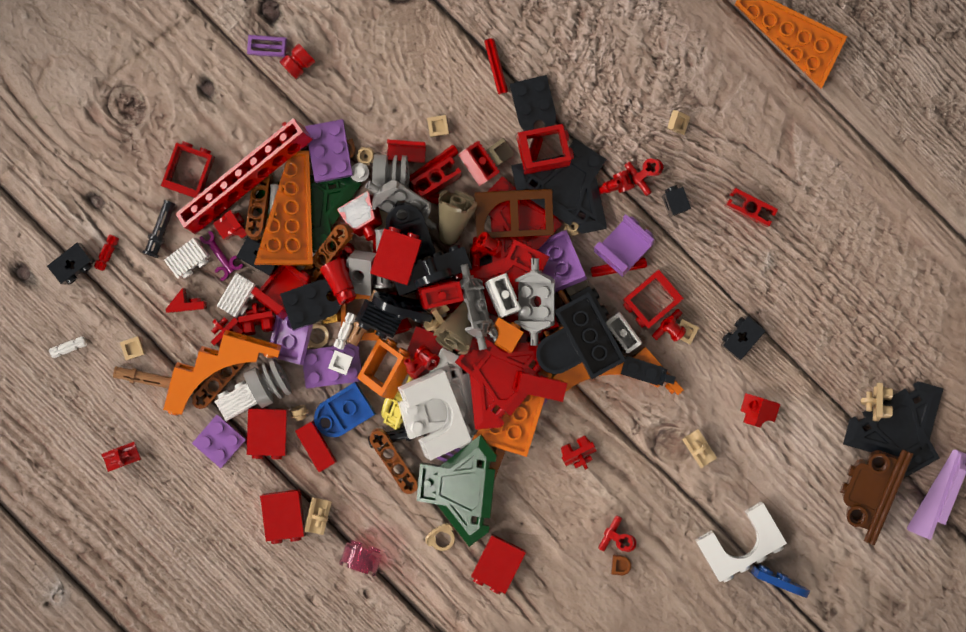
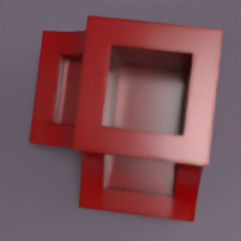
[213,210,249,240]
[740,393,780,428]

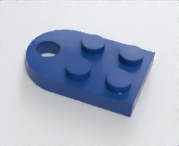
[314,382,376,437]
[751,565,810,598]

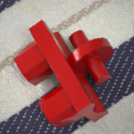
[238,303,276,336]
[211,317,244,347]
[561,435,597,470]
[101,441,141,472]

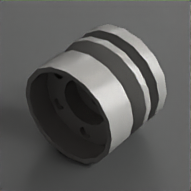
[372,154,410,195]
[244,358,292,408]

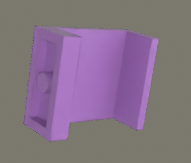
[594,214,654,277]

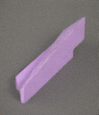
[907,450,966,540]

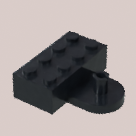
[394,245,472,296]
[536,292,626,379]

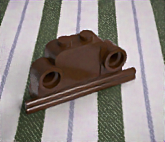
[840,449,913,545]

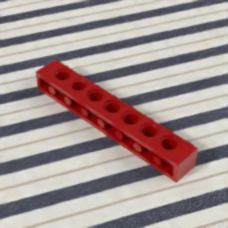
[176,118,313,234]

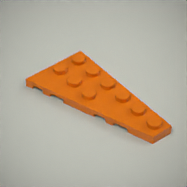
[734,0,847,89]
[254,151,313,265]
[472,360,552,457]

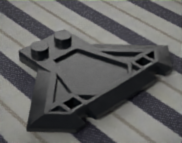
[511,139,607,234]
[843,381,943,477]

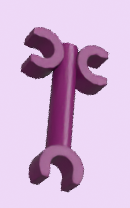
[200,230,244,281]

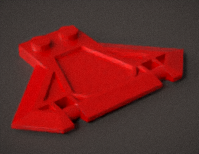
[487,176,562,262]
[456,239,559,332]
[455,337,542,430]

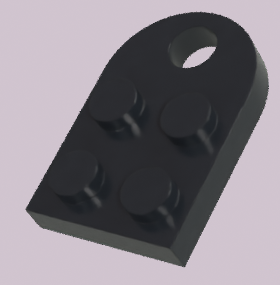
[509,75,556,131]
[386,203,436,260]
[280,280,342,331]
[372,292,433,323]

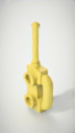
[381,376,413,430]

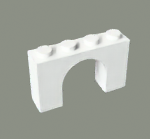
[398,368,472,461]
[695,502,787,582]

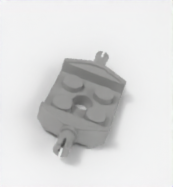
[365,180,437,231]
[515,258,555,346]
[460,264,493,350]

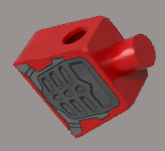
[337,191,382,241]

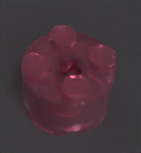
[339,540,383,577]

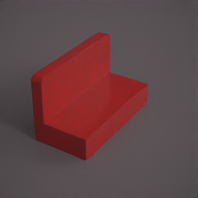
[387,139,427,163]

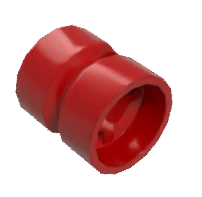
[279,43,316,80]

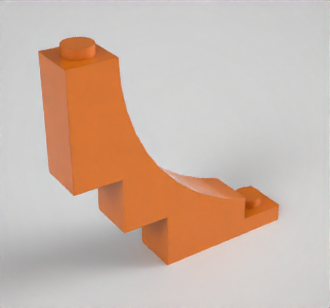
[163,330,282,415]
[552,347,684,395]

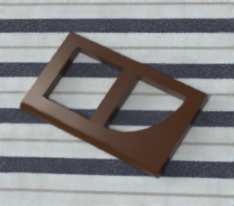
[474,189,554,238]

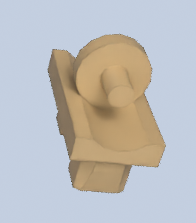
[424,305,452,332]
[861,383,893,422]
[682,429,717,468]
[304,497,332,535]

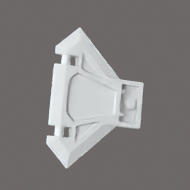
[398,348,479,449]

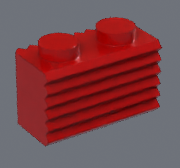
[458,141,500,186]

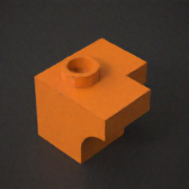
[493,317,524,353]

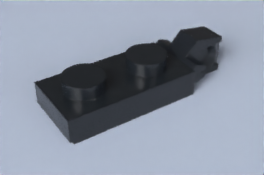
[620,356,676,386]

